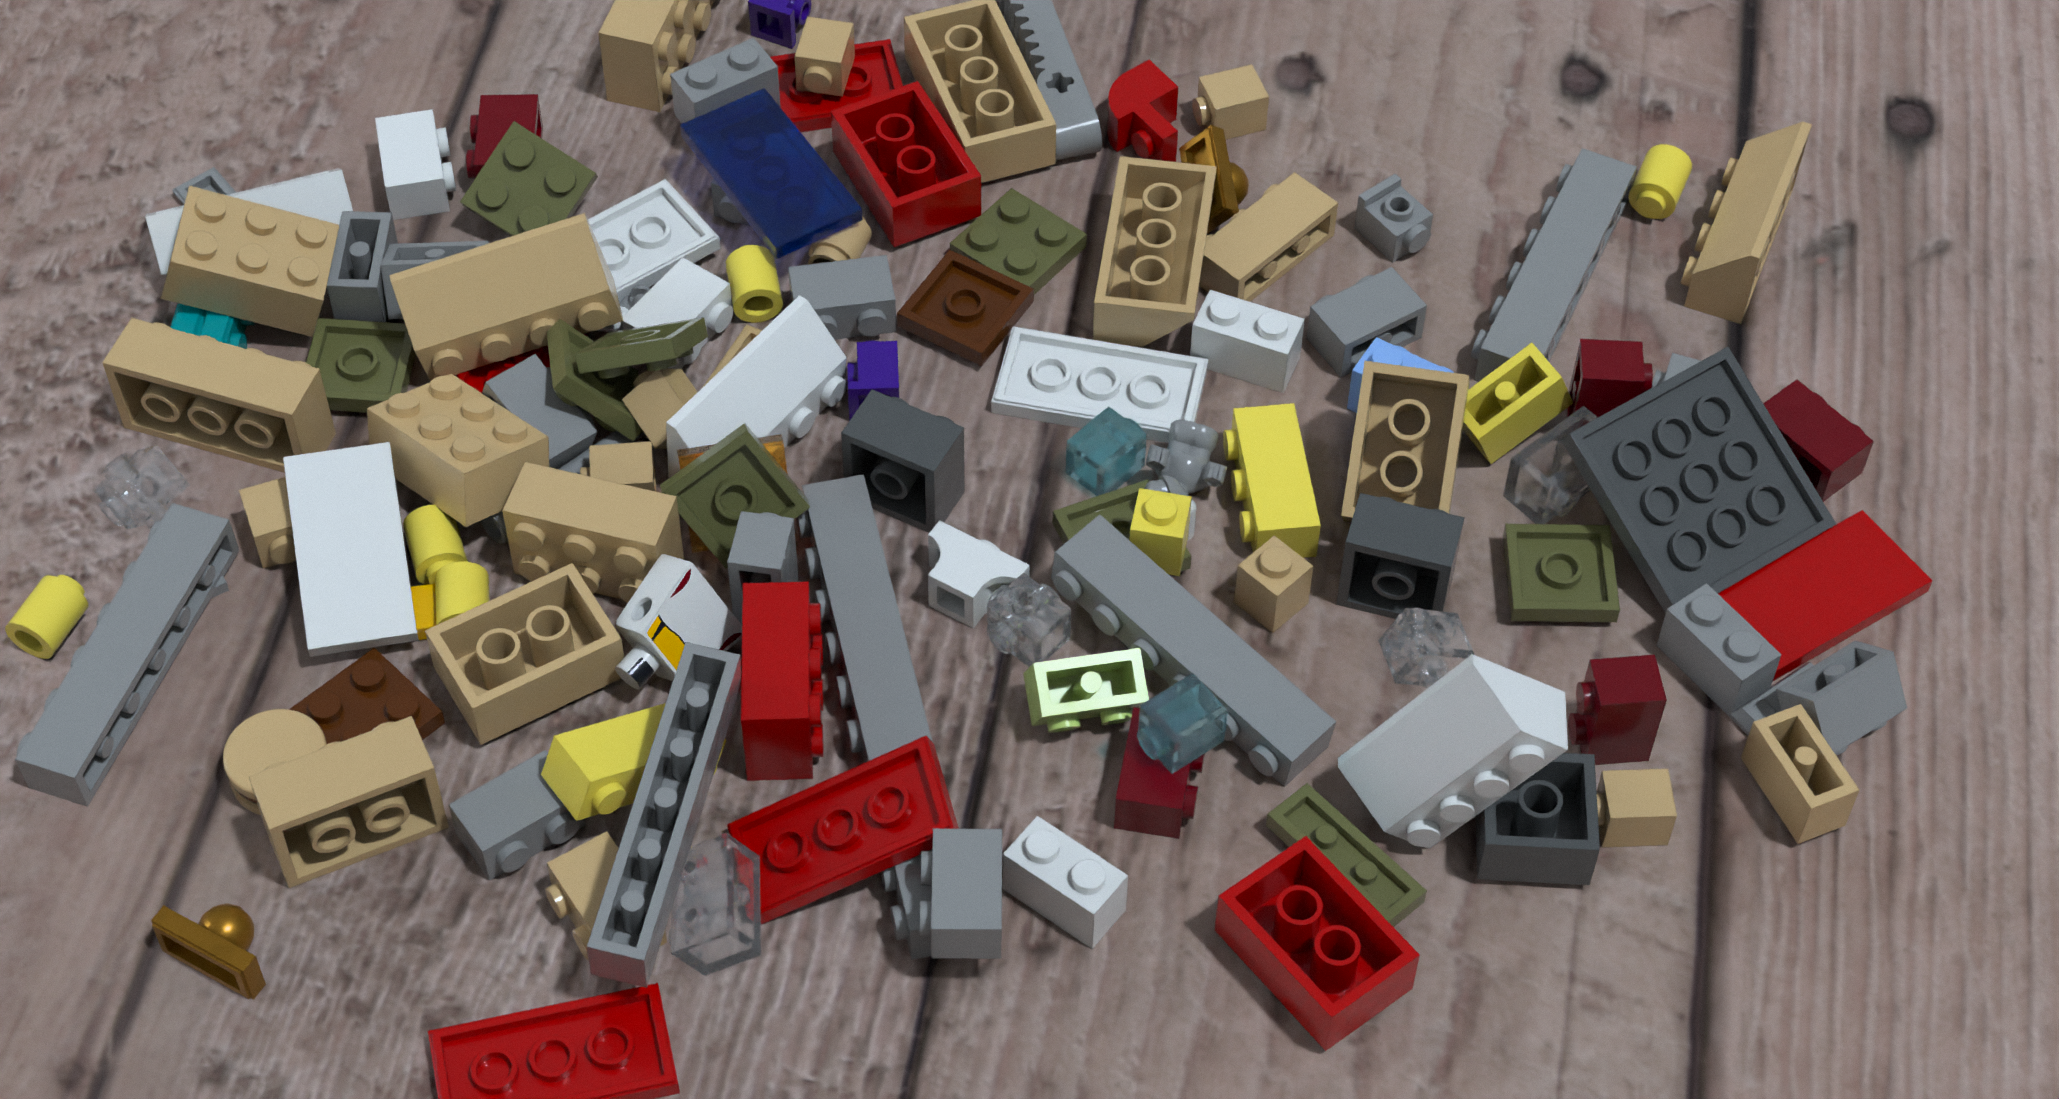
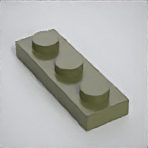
[1266,783,1427,927]

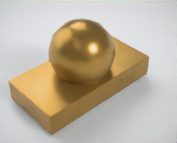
[1179,125,1249,234]
[151,903,266,1000]

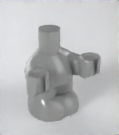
[1146,420,1227,494]

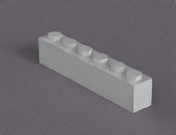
[1471,148,1637,382]
[15,503,239,807]
[1051,514,1336,787]
[587,642,741,988]

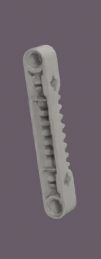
[995,0,1102,160]

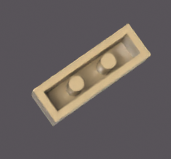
[1199,172,1338,302]

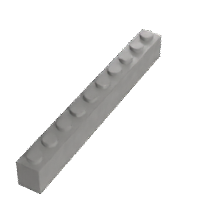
[796,474,933,960]

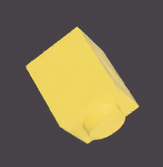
[1129,488,1192,576]

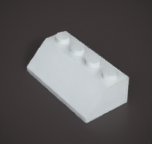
[145,168,353,275]
[666,295,848,479]
[1338,654,1568,849]

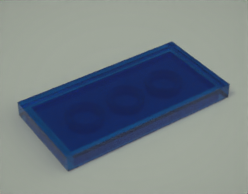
[680,88,863,259]

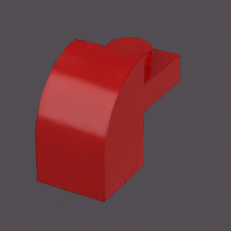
[1107,60,1178,162]

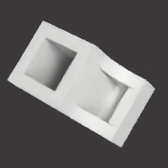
[928,520,1030,629]

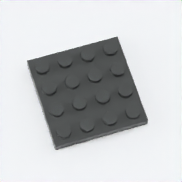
[1561,347,1836,614]

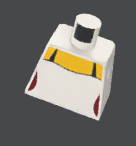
[615,554,742,690]

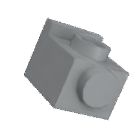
[1354,174,1433,263]

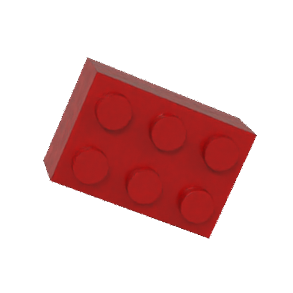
[831,81,981,247]
[741,581,824,781]
[1215,836,1420,1051]

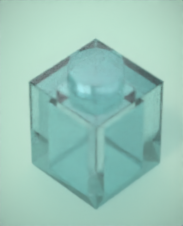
[1066,406,1147,496]
[1137,673,1228,774]

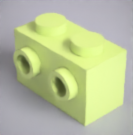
[1023,648,1149,733]

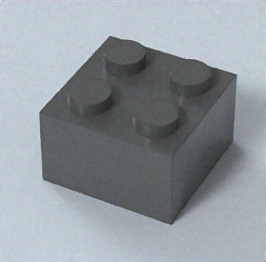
[841,390,965,533]
[1336,493,1465,630]
[1475,753,1600,885]

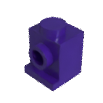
[748,0,812,49]
[847,340,899,421]

